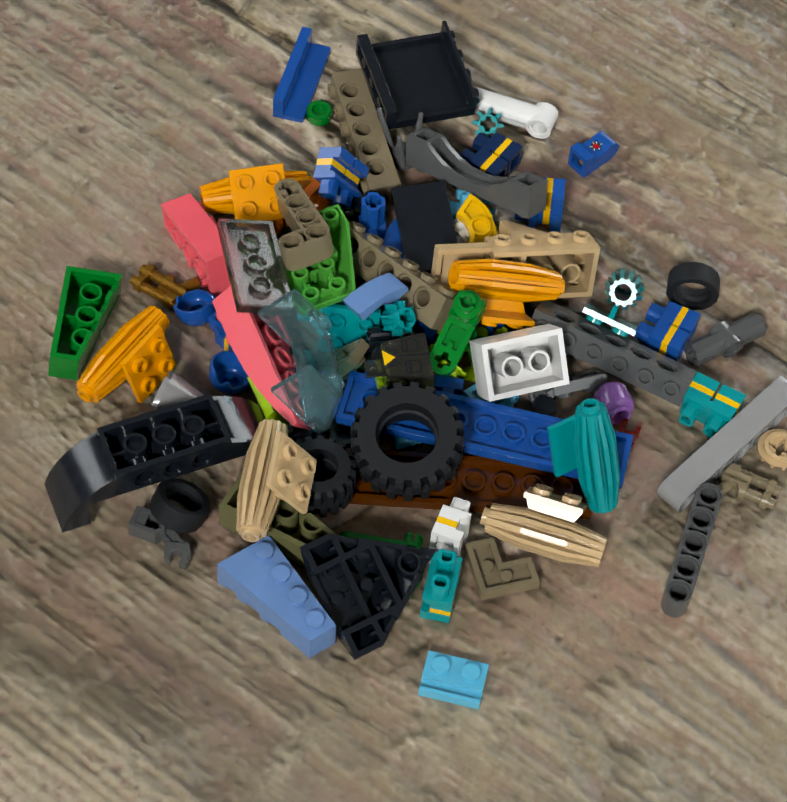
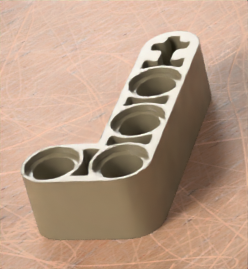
[274,179,334,271]

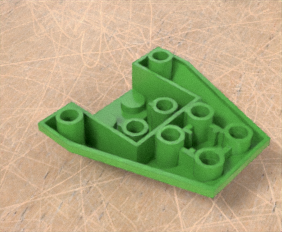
[235,204,356,315]

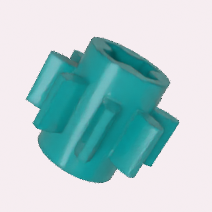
[472,108,504,136]
[380,301,417,336]

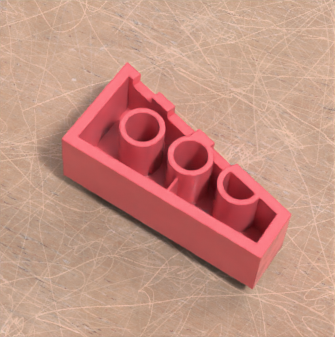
[161,193,241,298]

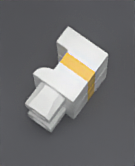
[428,497,472,564]

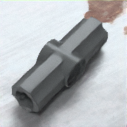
[684,313,767,367]

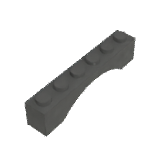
[405,127,548,219]

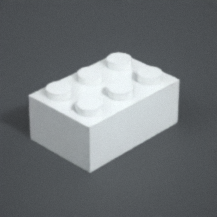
[470,324,570,402]

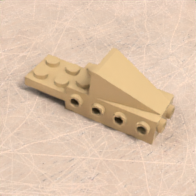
[431,220,600,298]

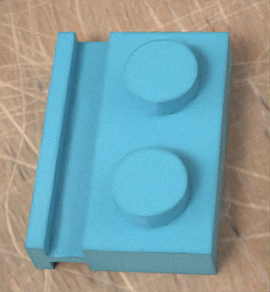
[418,650,489,710]

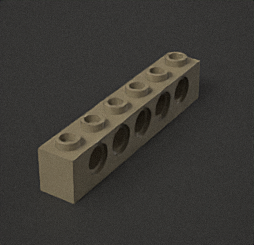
[327,68,401,203]
[349,221,456,331]

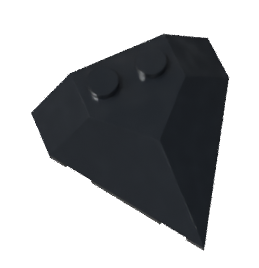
[300,533,436,660]

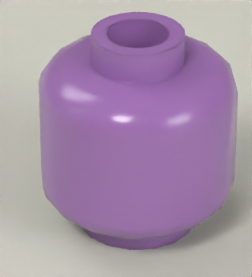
[593,382,634,424]

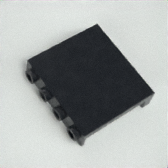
[356,21,480,130]

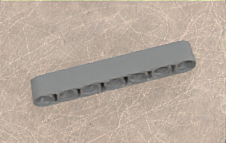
[656,375,787,513]

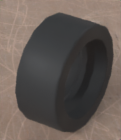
[666,262,720,311]
[149,478,210,533]

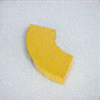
[456,193,498,243]

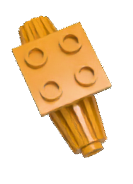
[199,163,314,225]
[448,259,565,329]
[76,305,177,404]

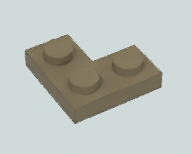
[464,537,540,600]

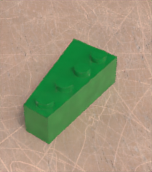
[48,266,123,380]

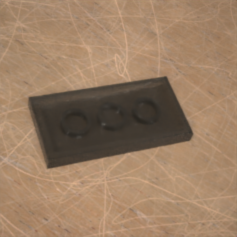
[217,218,295,314]

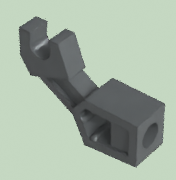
[128,506,191,570]

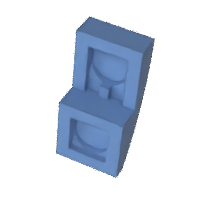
[343,273,409,321]

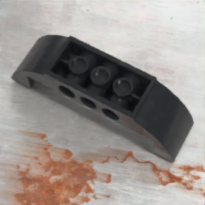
[44,393,266,533]

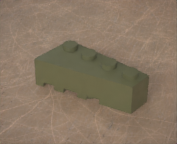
[218,473,337,568]

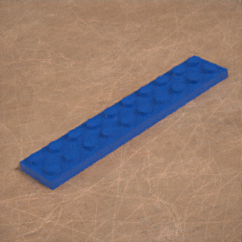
[336,371,633,489]

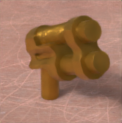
[129,264,200,310]

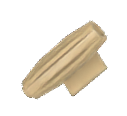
[236,419,317,542]
[480,484,608,567]

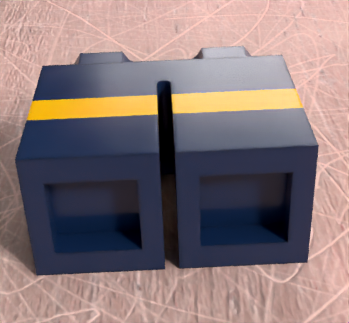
[460,133,523,177]

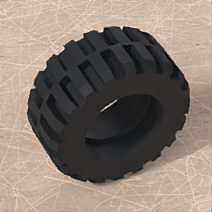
[350,382,464,501]

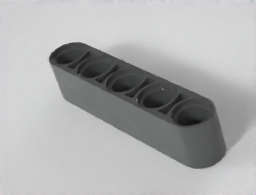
[661,483,723,618]

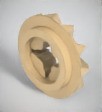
[757,429,787,471]

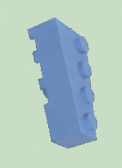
[217,535,336,658]

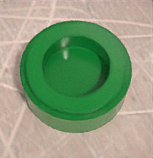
[306,100,332,126]

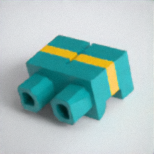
[679,372,746,438]
[419,549,463,623]

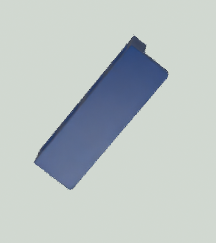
[273,26,331,123]

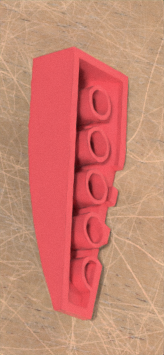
[212,282,315,431]

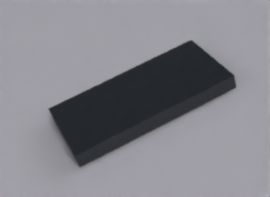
[391,181,458,274]

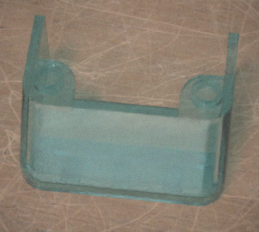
[258,289,345,434]

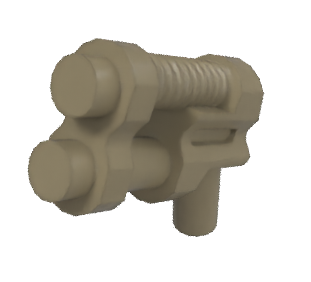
[717,463,783,510]

